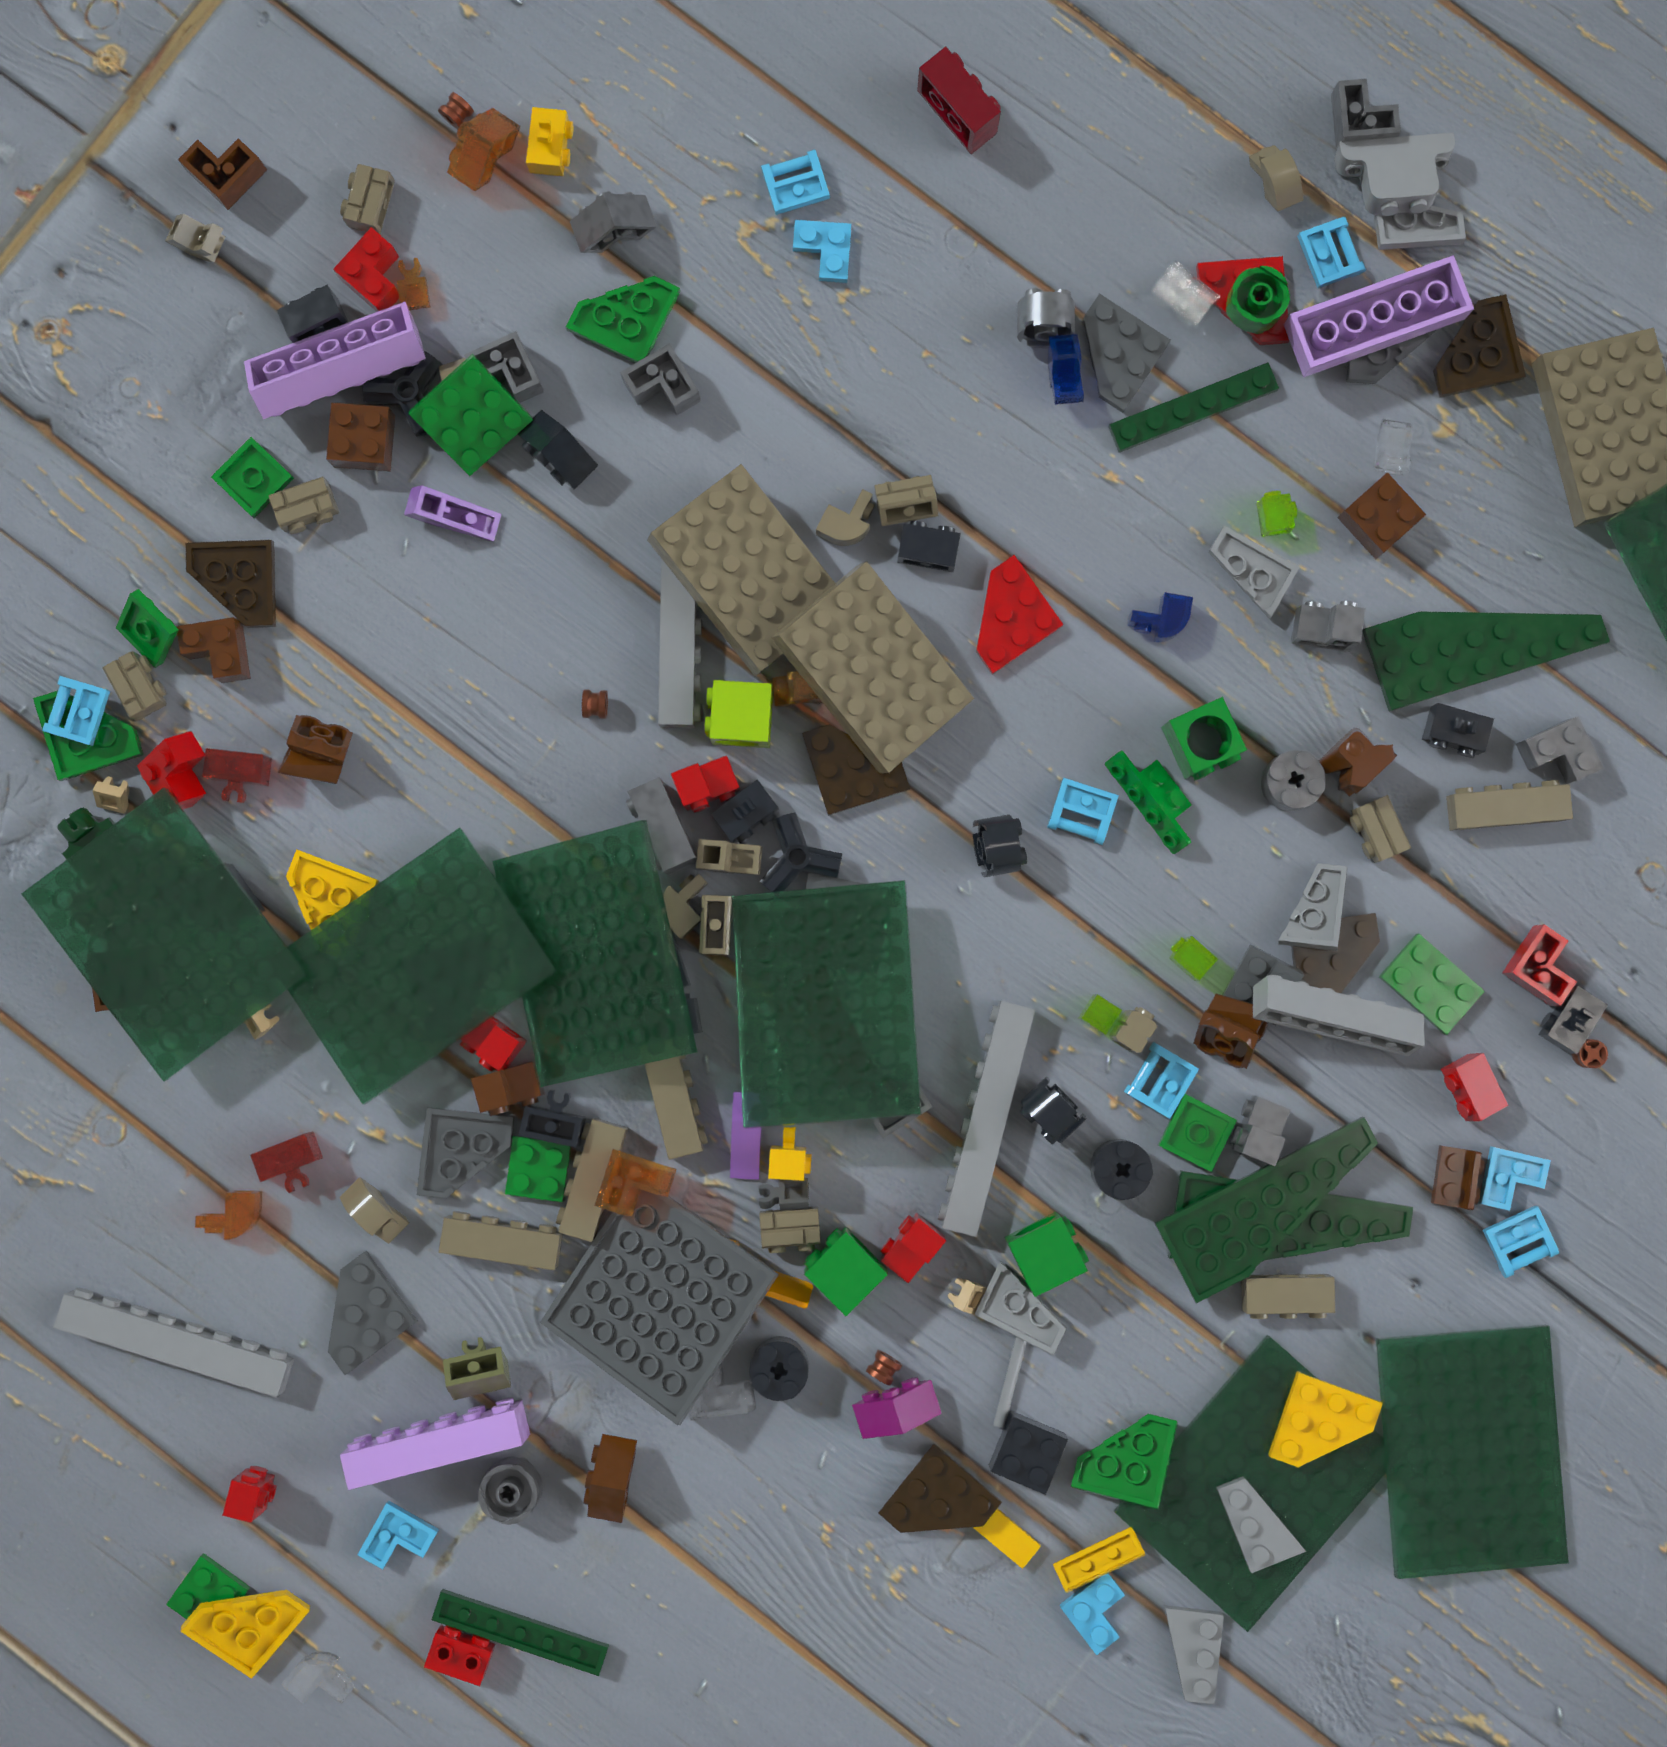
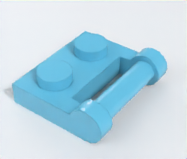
[761,149,830,215]
[1297,217,1366,289]
[42,676,110,746]
[1047,778,1119,845]
[1124,1042,1199,1119]
[1483,1206,1559,1278]

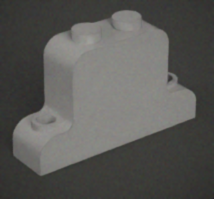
[1334,133,1455,216]

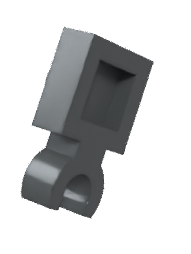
[759,1178,809,1211]

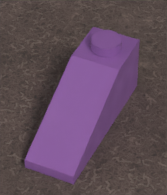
[404,485,501,542]
[730,1091,764,1180]

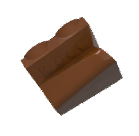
[278,715,353,784]
[1318,728,1397,797]
[1193,993,1269,1069]

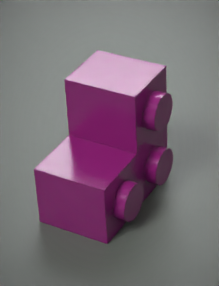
[852,1377,942,1439]

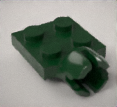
[57,807,140,886]

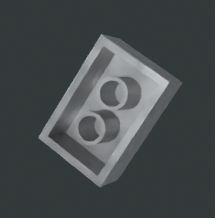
[626,777,697,875]

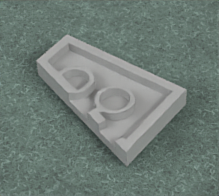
[1374,206,1466,250]
[1209,525,1299,619]
[1278,863,1347,951]
[975,1261,1067,1355]
[1216,1476,1306,1573]
[1164,1605,1224,1704]

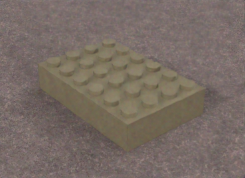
[1532,327,1667,528]
[647,464,835,677]
[771,561,975,773]

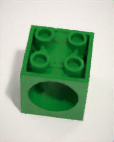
[1161,697,1247,781]
[1004,1212,1089,1297]
[804,1226,888,1317]

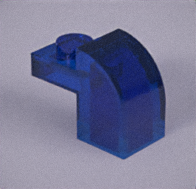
[1048,334,1084,405]
[1127,592,1193,642]

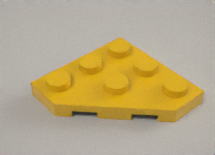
[286,849,379,961]
[1268,1371,1383,1467]
[181,1589,310,1679]

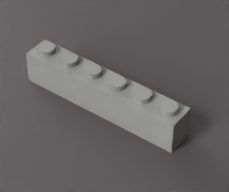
[658,558,702,728]
[1253,975,1425,1056]

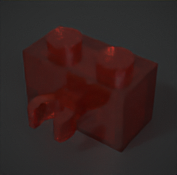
[202,748,272,803]
[250,1131,323,1193]

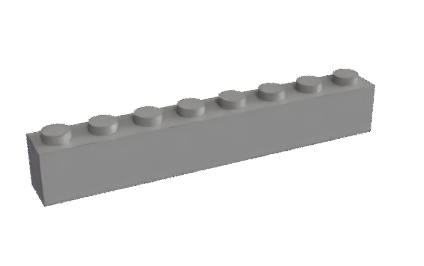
[938,1001,1035,1237]
[53,1288,294,1398]

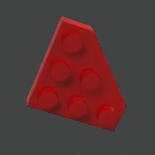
[1196,256,1290,345]
[976,555,1064,675]

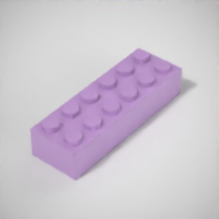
[1283,255,1474,377]
[244,302,426,419]
[340,1398,530,1490]

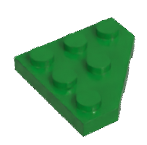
[566,276,681,363]
[33,690,144,781]
[1071,1414,1178,1510]

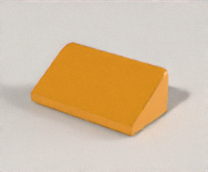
[765,1270,813,1309]

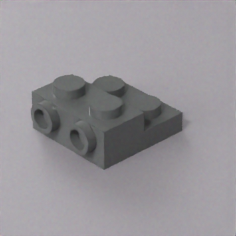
[1222,944,1306,1026]

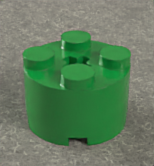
[1226,266,1290,334]

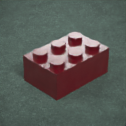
[917,46,1001,155]

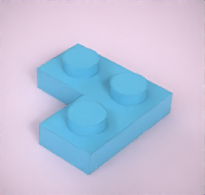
[793,220,852,283]
[1478,1146,1551,1211]
[357,1501,439,1570]
[1060,1573,1125,1655]

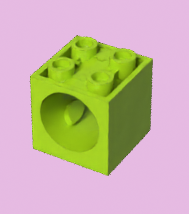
[705,680,773,748]

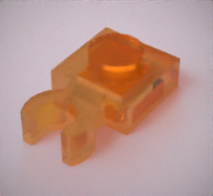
[397,258,431,311]

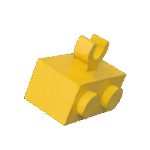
[526,107,573,176]
[768,1127,812,1181]

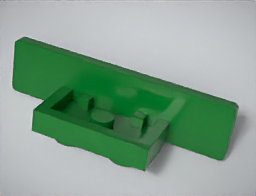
[1105,750,1192,854]

